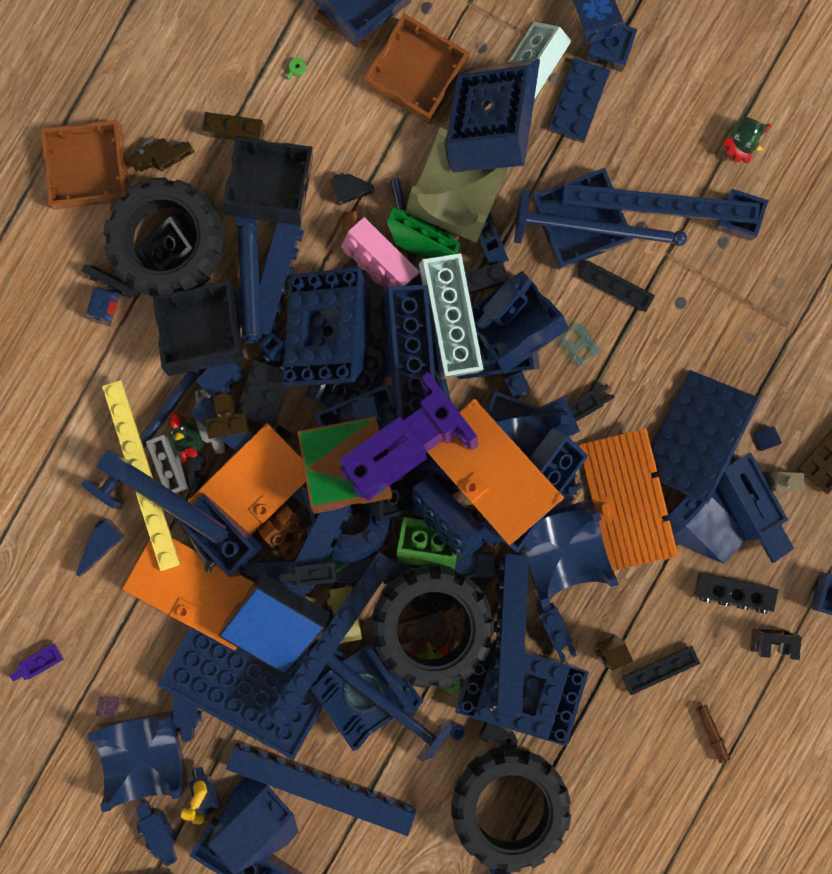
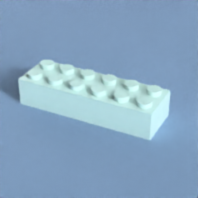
[419,254,483,379]

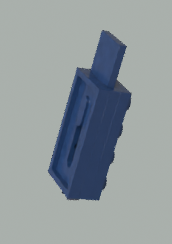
[717,452,794,563]

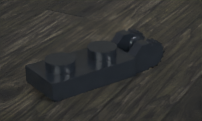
[568,384,615,422]

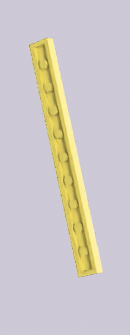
[102,380,180,571]

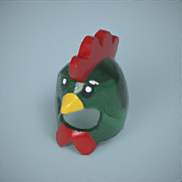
[722,116,771,163]
[168,412,204,462]

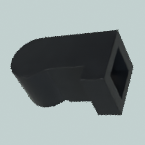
[479,722,517,748]

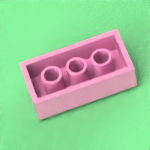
[341,217,419,291]

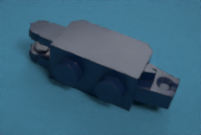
[477,273,532,334]
[537,597,577,662]
[173,694,203,743]
[136,800,177,867]

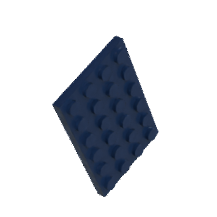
[651,370,761,504]

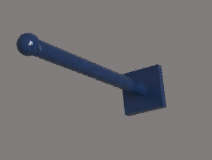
[514,189,687,246]
[81,369,205,509]
[306,640,453,762]

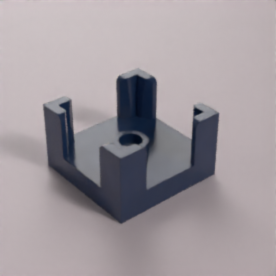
[586,24,637,72]

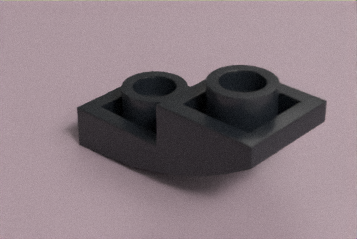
[189,451,207,492]

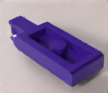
[9,643,64,682]

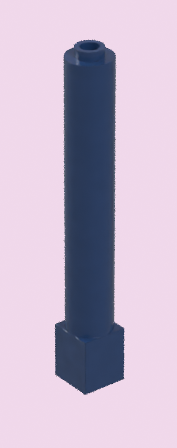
[236,217,262,343]
[96,450,228,544]

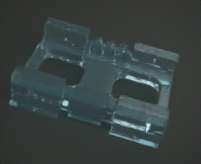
[559,323,602,367]

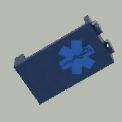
[573,0,624,44]

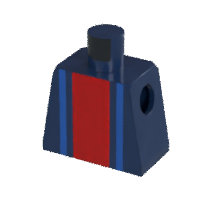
[86,287,121,327]

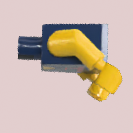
[181,767,222,825]

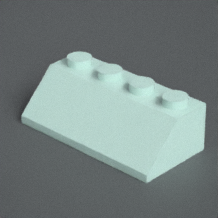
[508,21,571,98]

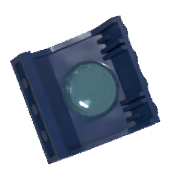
[310,642,423,751]

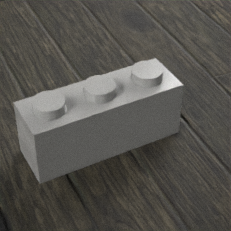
[146,434,190,494]

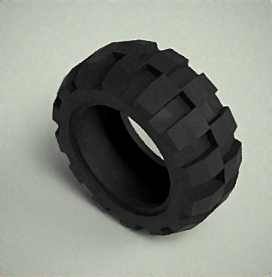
[103,177,225,297]
[371,564,494,689]
[451,747,571,872]

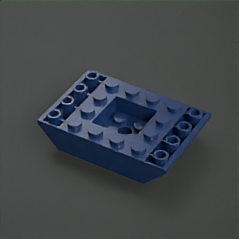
[446,59,540,173]
[282,267,368,387]
[455,640,589,746]

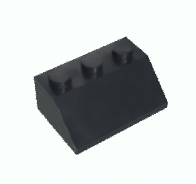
[367,469,420,521]

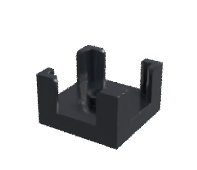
[751,628,802,660]

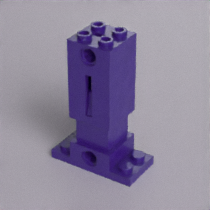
[339,372,478,501]

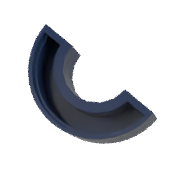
[332,503,390,563]

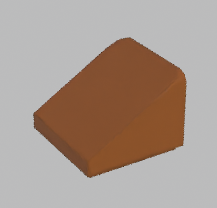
[342,211,358,233]

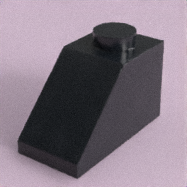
[331,173,375,205]

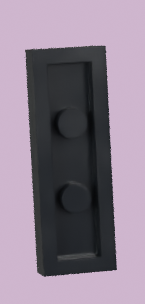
[81,264,140,298]

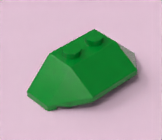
[387,208,460,259]

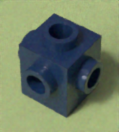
[258,333,285,367]

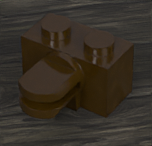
[205,393,249,439]

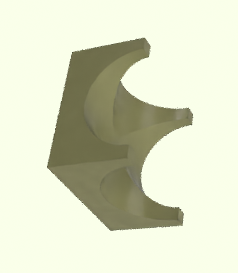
[406,127,509,243]

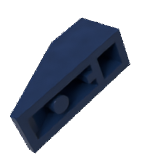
[479,213,509,265]
[76,519,125,577]

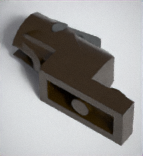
[130,138,195,172]

